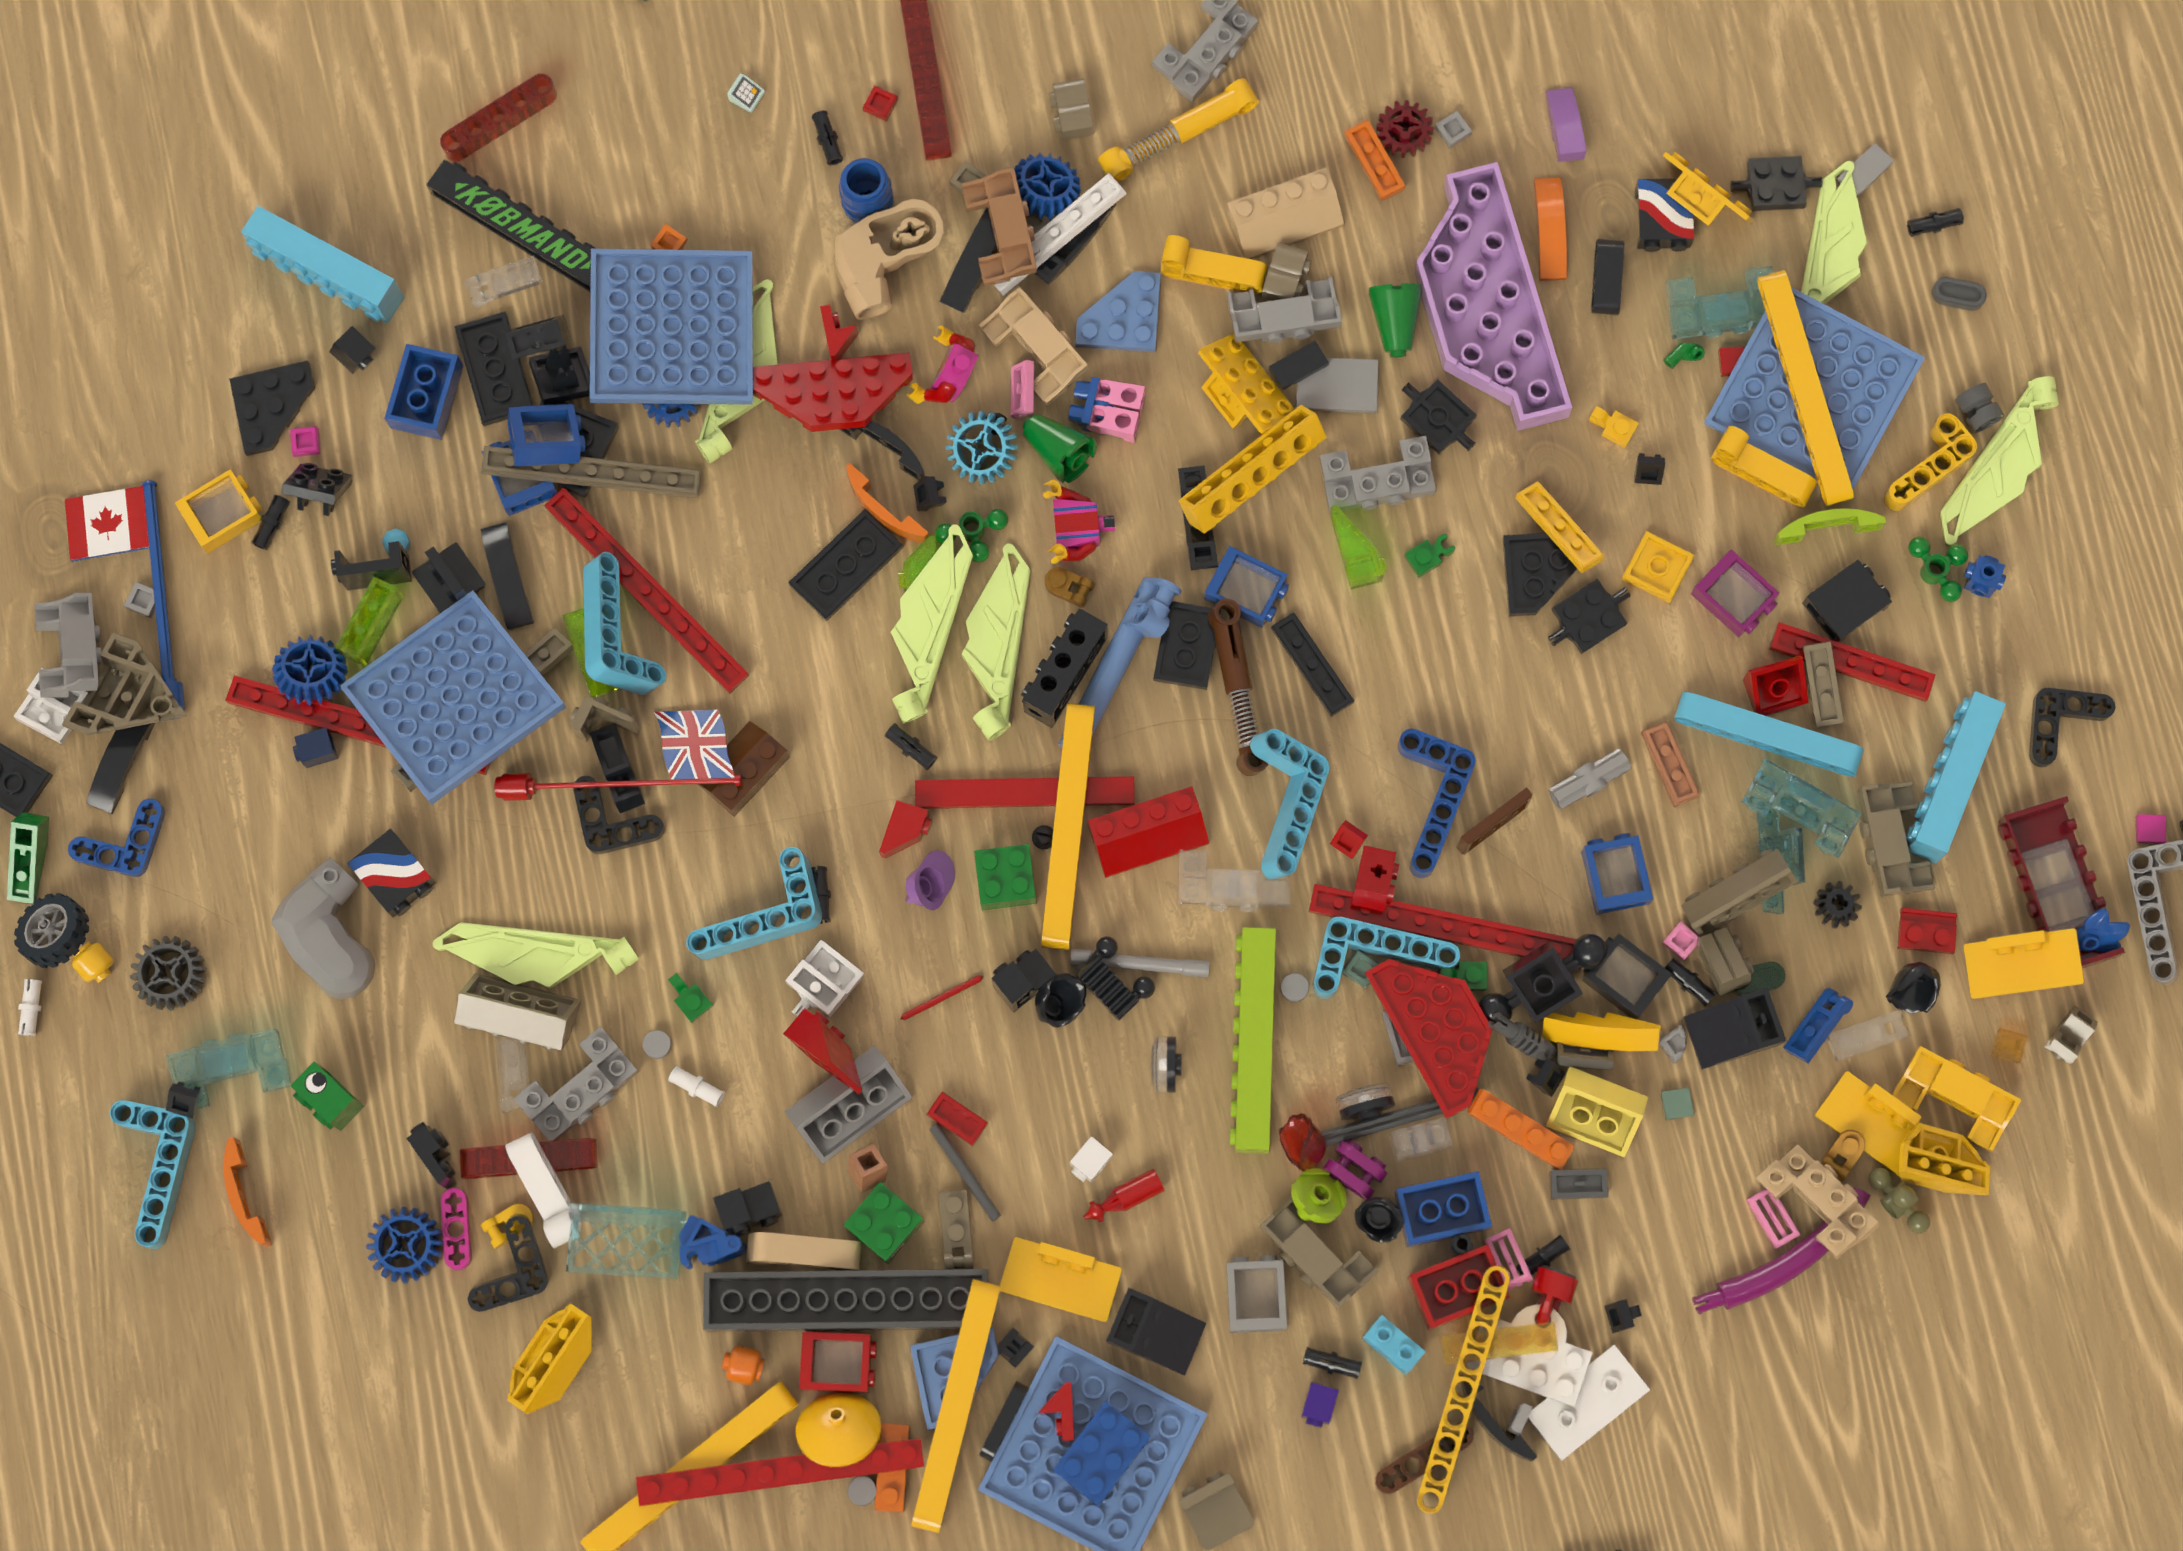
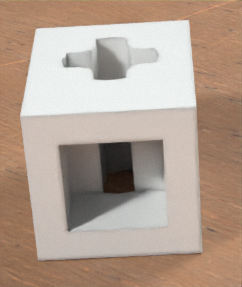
[1070,1136,1113,1183]

